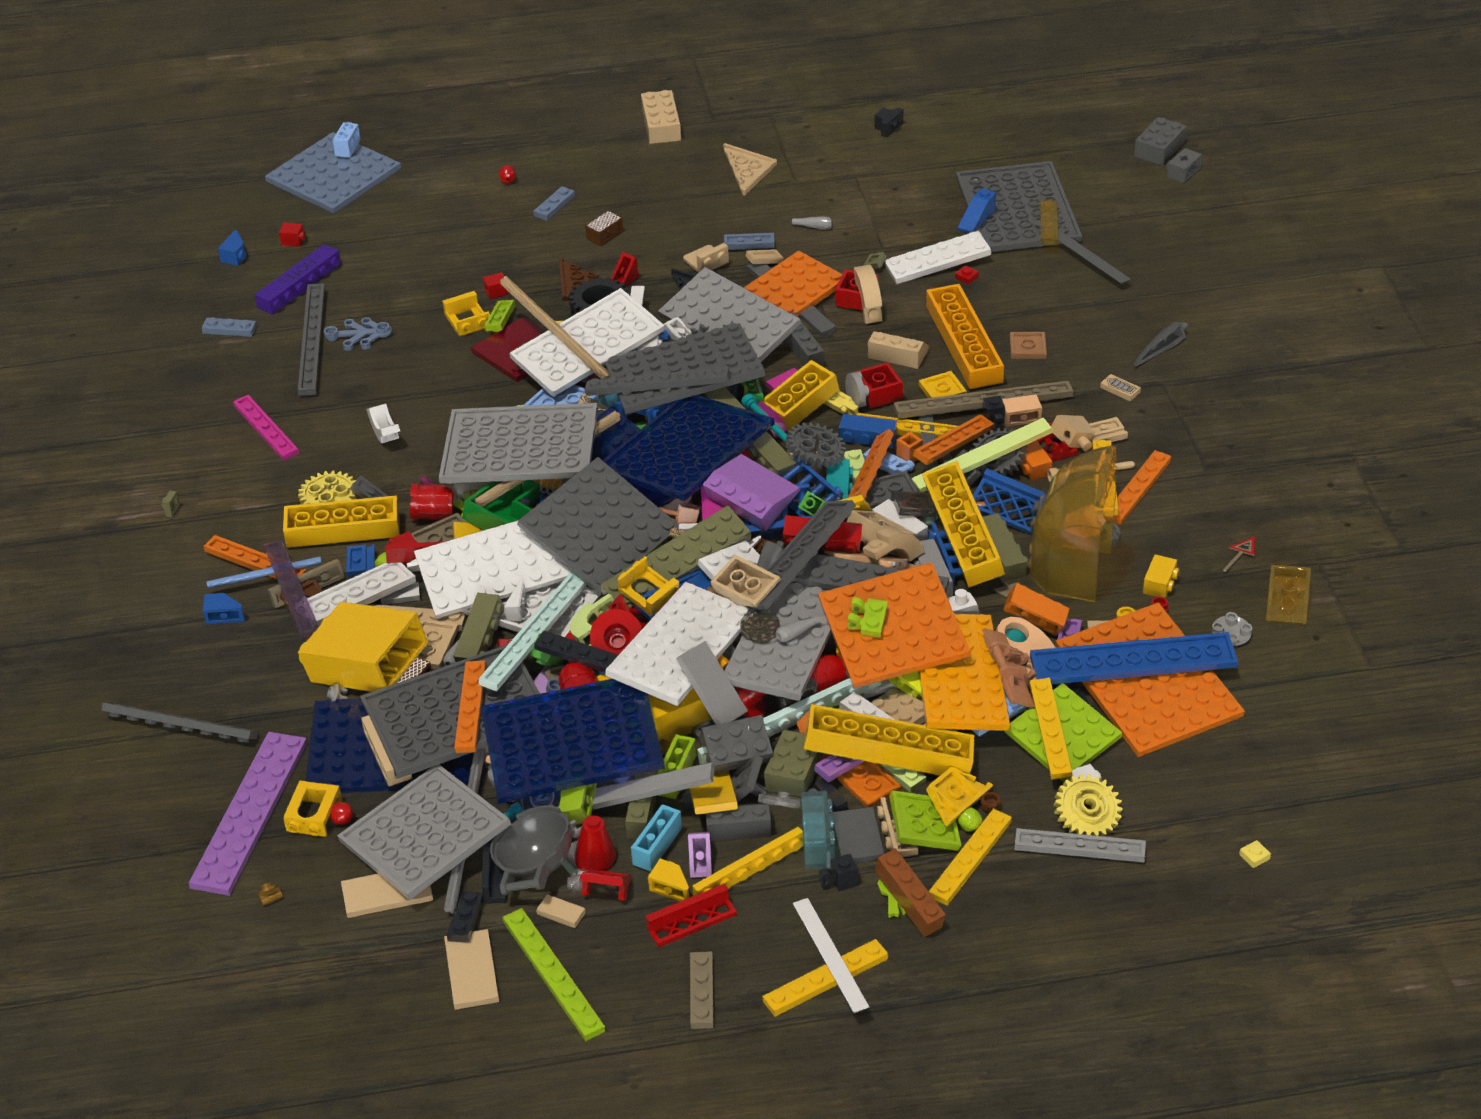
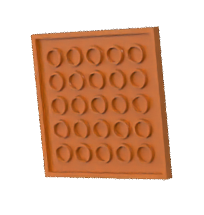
[818,562,971,689]

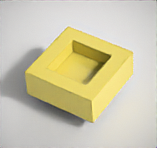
[1239,840,1271,868]

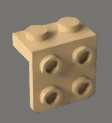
[683,243,729,273]

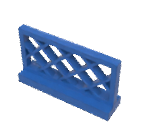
[973,469,1056,537]

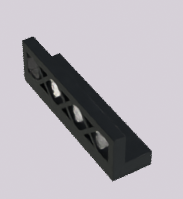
[482,838,506,904]

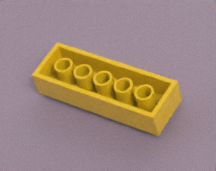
[283,495,400,548]

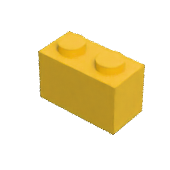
[1143,555,1180,598]

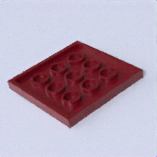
[471,316,546,382]

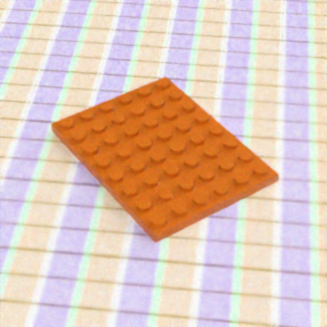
[1055,602,1245,758]

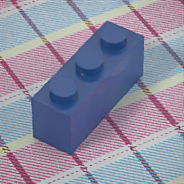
[839,414,897,448]

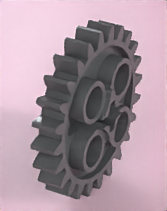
[785,422,846,468]
[970,428,1028,479]

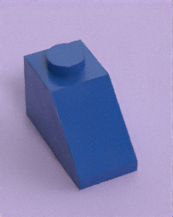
[218,230,246,266]
[203,593,245,624]

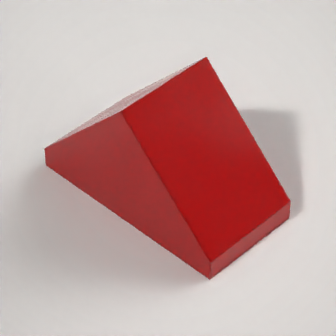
[611,252,639,287]

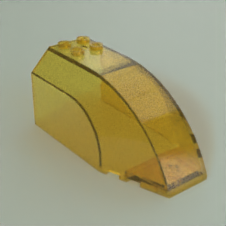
[1028,446,1117,602]

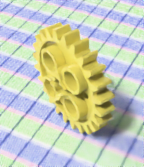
[298,471,359,504]

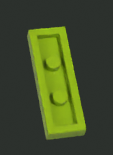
[484,300,515,332]

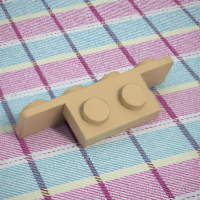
[877,797,918,857]

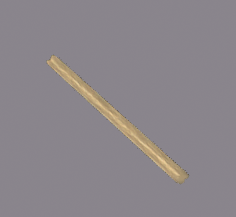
[501,276,610,379]
[475,411,620,507]

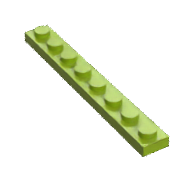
[503,908,605,1041]

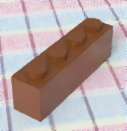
[875,848,946,937]

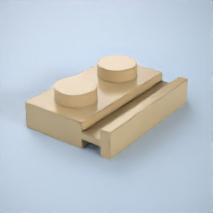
[1089,417,1128,442]

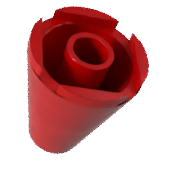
[574,815,617,872]

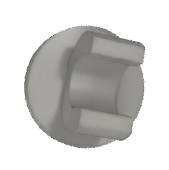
[327,683,348,704]

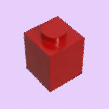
[279,223,306,247]
[483,272,509,300]

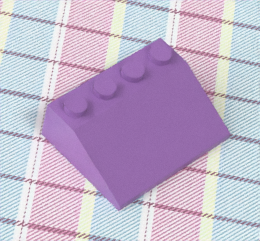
[703,454,801,531]

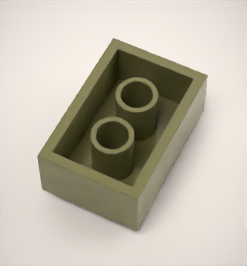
[764,730,823,798]

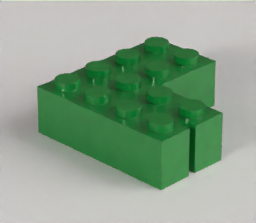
[462,480,540,530]

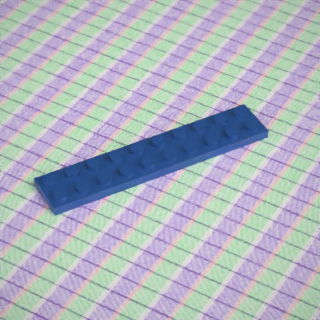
[1029,632,1238,684]

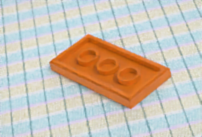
[821,753,902,808]

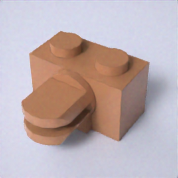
[659,503,702,524]

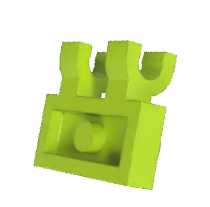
[848,597,888,638]

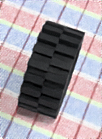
[569,277,629,317]

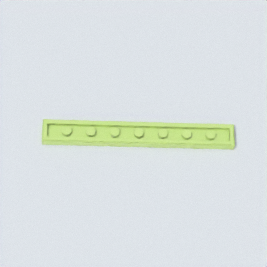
[912,418,1053,493]

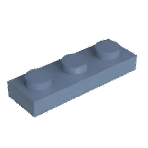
[533,186,575,221]
[724,233,775,250]
[202,317,257,337]

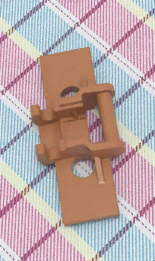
[982,628,1036,708]

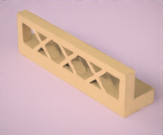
[361,715,412,786]

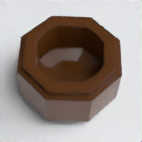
[980,792,1001,813]

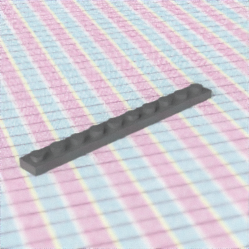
[298,283,325,396]

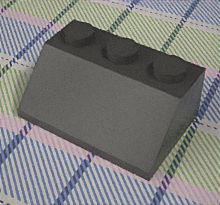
[705,802,771,842]

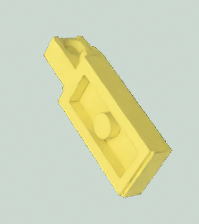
[823,391,859,415]

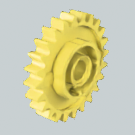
[1053,774,1123,837]

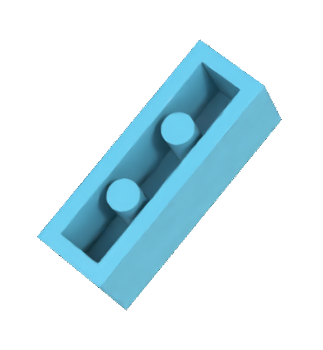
[631,804,682,871]

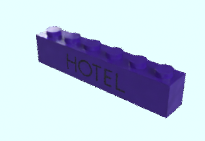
[255,244,341,315]

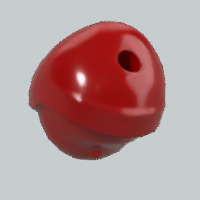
[499,165,516,184]
[331,802,353,825]

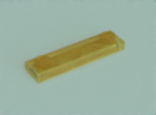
[1040,200,1058,245]

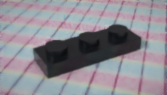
[446,891,484,942]

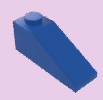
[958,188,996,234]

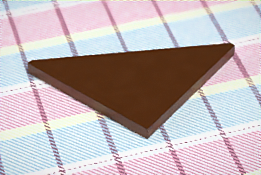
[559,258,603,301]

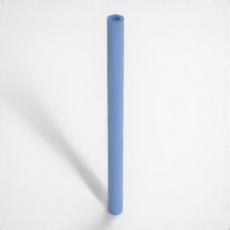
[206,557,322,589]

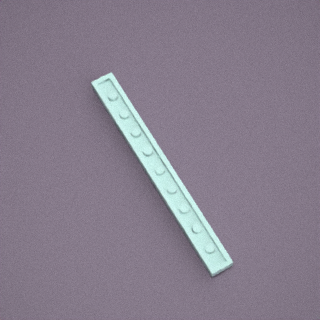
[479,572,587,691]
[697,678,881,765]

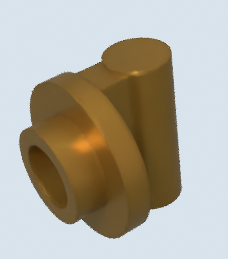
[257,882,283,906]

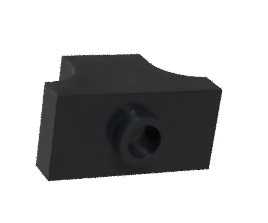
[875,108,903,138]

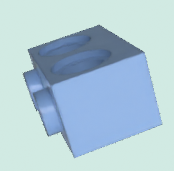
[333,122,361,157]

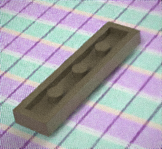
[268,559,345,608]
[690,952,713,1029]

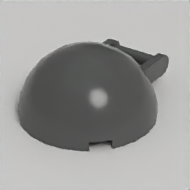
[490,805,572,895]

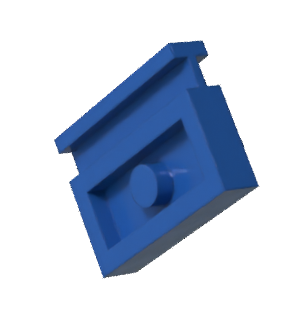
[346,544,375,578]

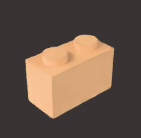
[1002,395,1042,427]

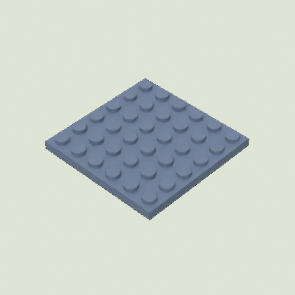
[265,132,401,213]

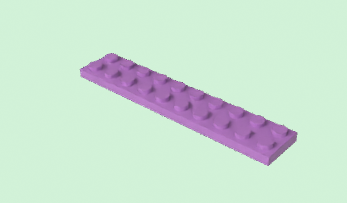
[189,732,308,896]

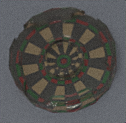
[740,611,780,642]

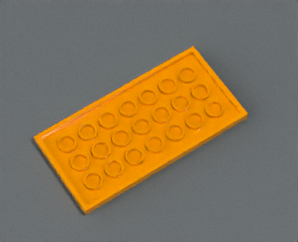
[918,614,1010,731]

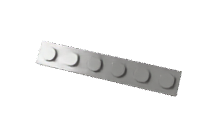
[1015,828,1146,862]

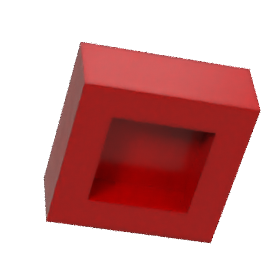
[955,265,979,285]

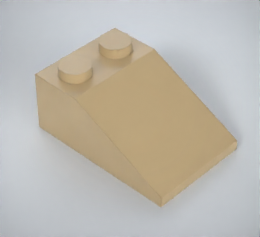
[711,555,781,607]

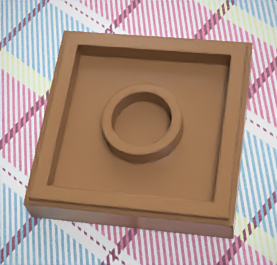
[1010,332,1047,359]

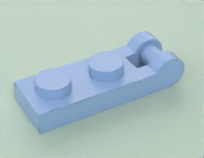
[863,448,915,474]

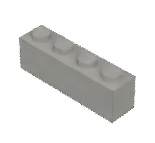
[911,539,953,598]

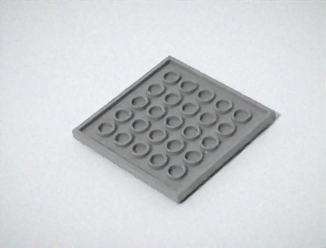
[337,764,511,900]

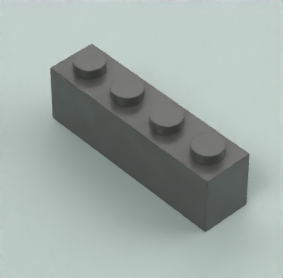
[784,312,824,367]

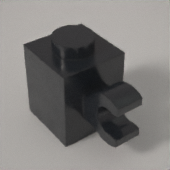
[982,396,1005,428]
[818,853,859,892]

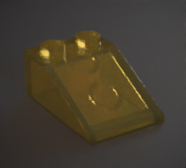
[1266,565,1311,624]

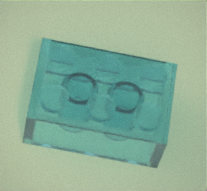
[801,791,835,869]

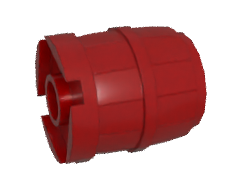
[410,483,454,521]
[802,654,847,700]
[558,662,603,718]

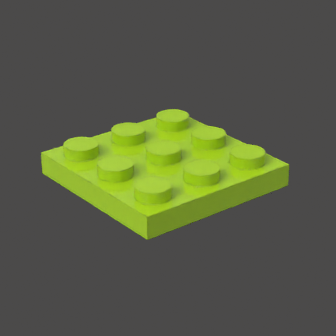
[889,790,961,851]

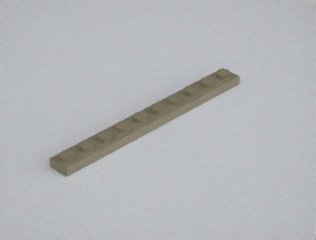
[894,381,1073,419]

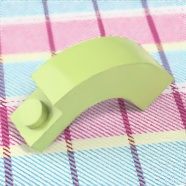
[570,593,614,646]

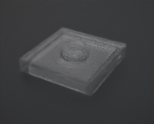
[758,791,808,809]

